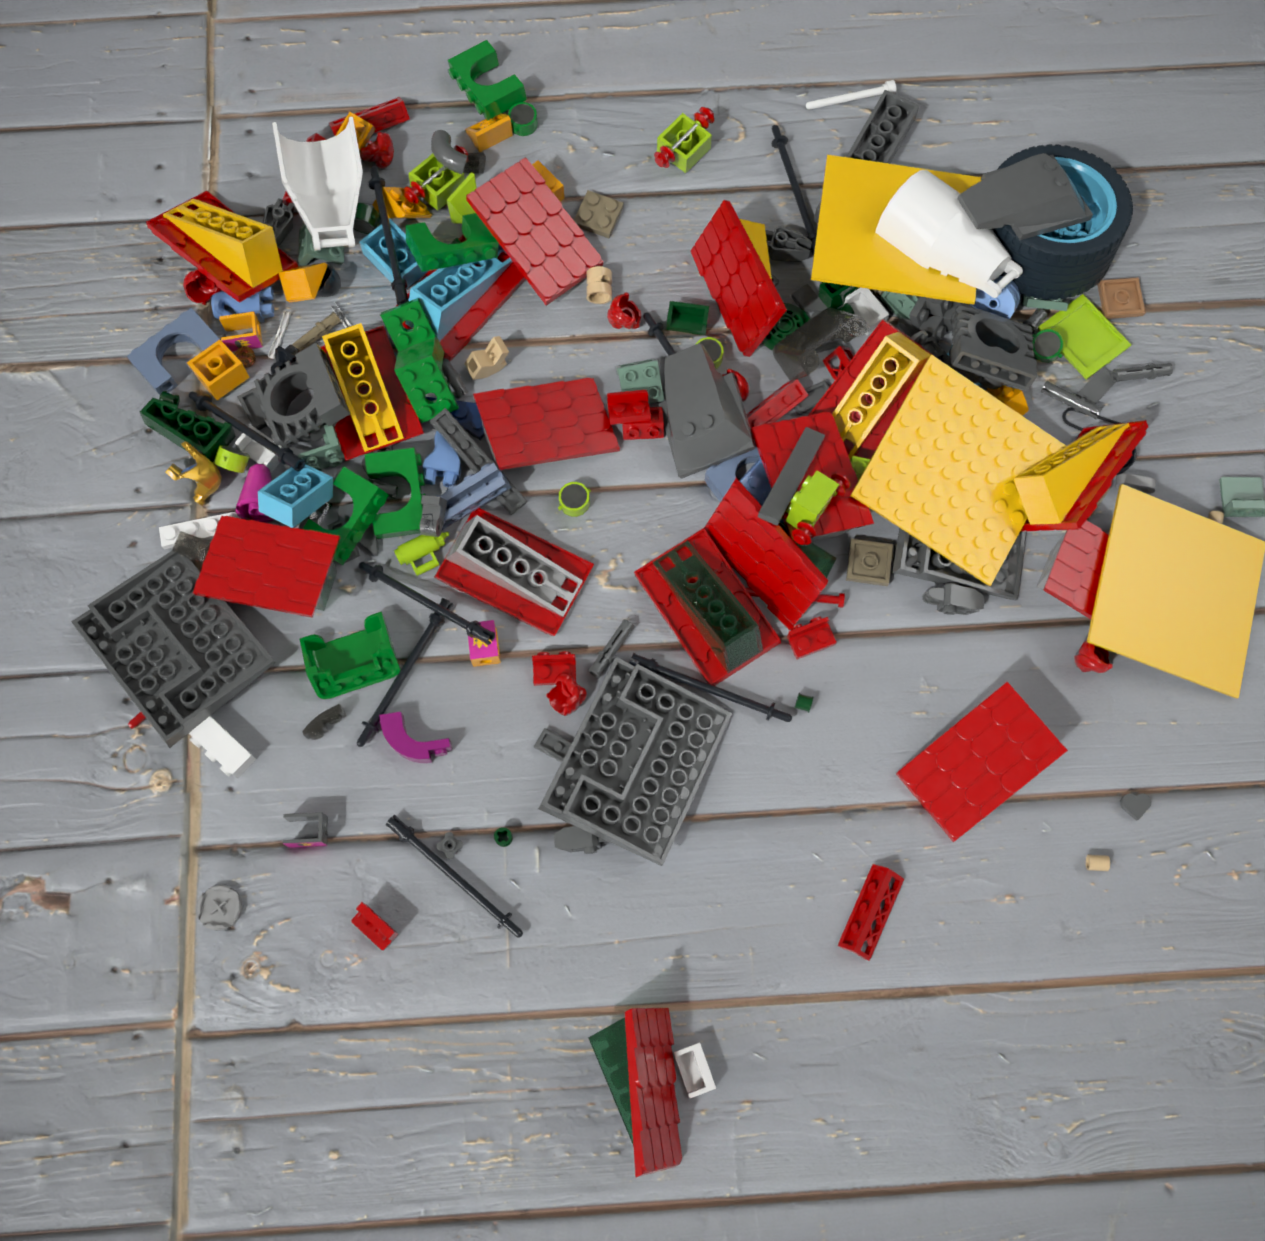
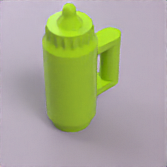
[393,532,449,576]

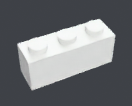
[189,716,257,778]

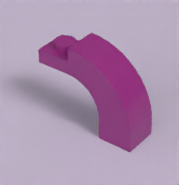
[379,711,452,763]

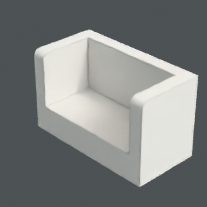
[843,288,889,336]
[235,425,283,473]
[673,1043,716,1098]

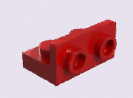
[607,390,651,425]
[622,407,664,440]
[787,616,837,660]
[532,651,577,686]
[351,902,399,951]

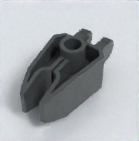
[262,198,295,247]
[765,226,812,262]
[922,583,984,615]
[554,826,610,854]

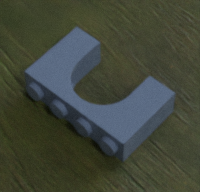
[127,308,219,395]
[704,443,760,502]

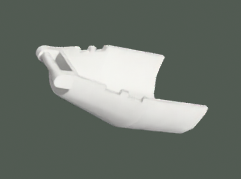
[272,117,363,251]
[875,170,1023,298]

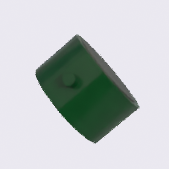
[353,203,380,234]

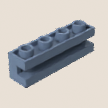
[437,463,512,530]

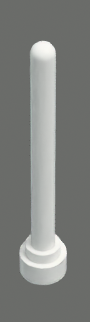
[806,80,896,110]

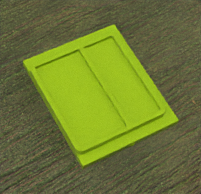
[1038,294,1131,380]

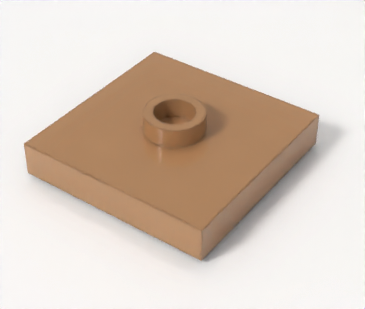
[1097,277,1146,319]

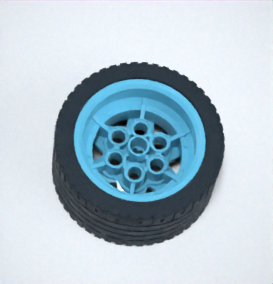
[992,144,1133,300]

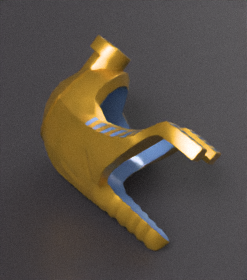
[166,441,222,506]

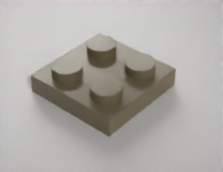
[574,190,624,238]
[846,539,893,586]

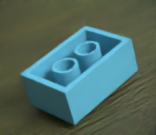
[359,218,428,289]
[258,464,333,528]

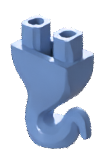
[211,286,274,325]
[423,431,462,488]

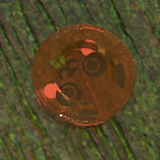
[234,346,256,368]

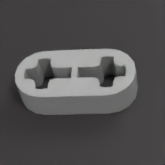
[1115,474,1156,494]

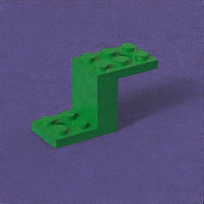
[380,298,459,423]

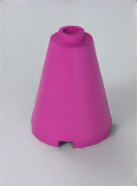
[236,464,274,523]

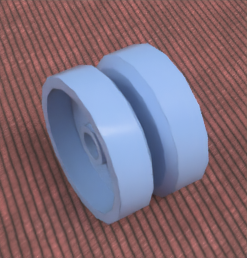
[970,276,1020,319]

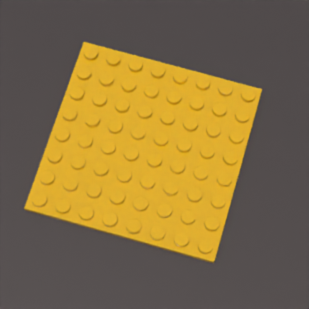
[811,155,982,305]
[850,355,1066,586]
[1087,484,1265,699]

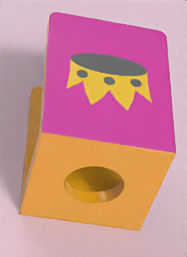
[219,311,263,352]
[468,620,501,667]

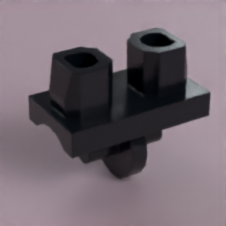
[271,344,300,374]

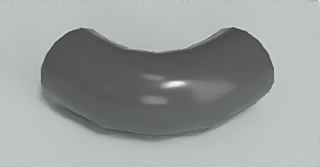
[431,130,468,174]

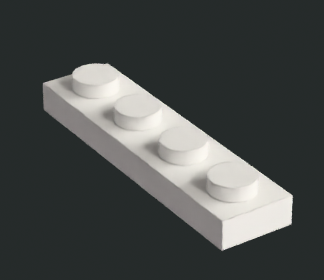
[159,511,241,549]

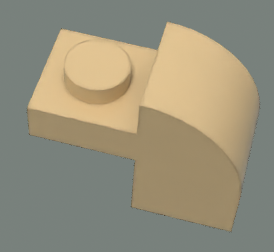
[464,336,509,380]

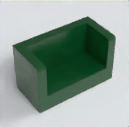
[666,301,710,335]

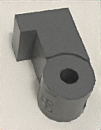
[420,495,447,537]

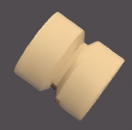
[586,266,612,304]

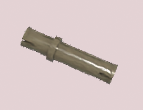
[292,312,341,351]

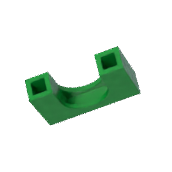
[448,40,527,121]
[406,213,499,272]
[364,447,426,539]
[303,467,389,565]

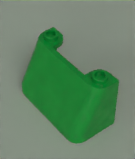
[299,611,400,699]

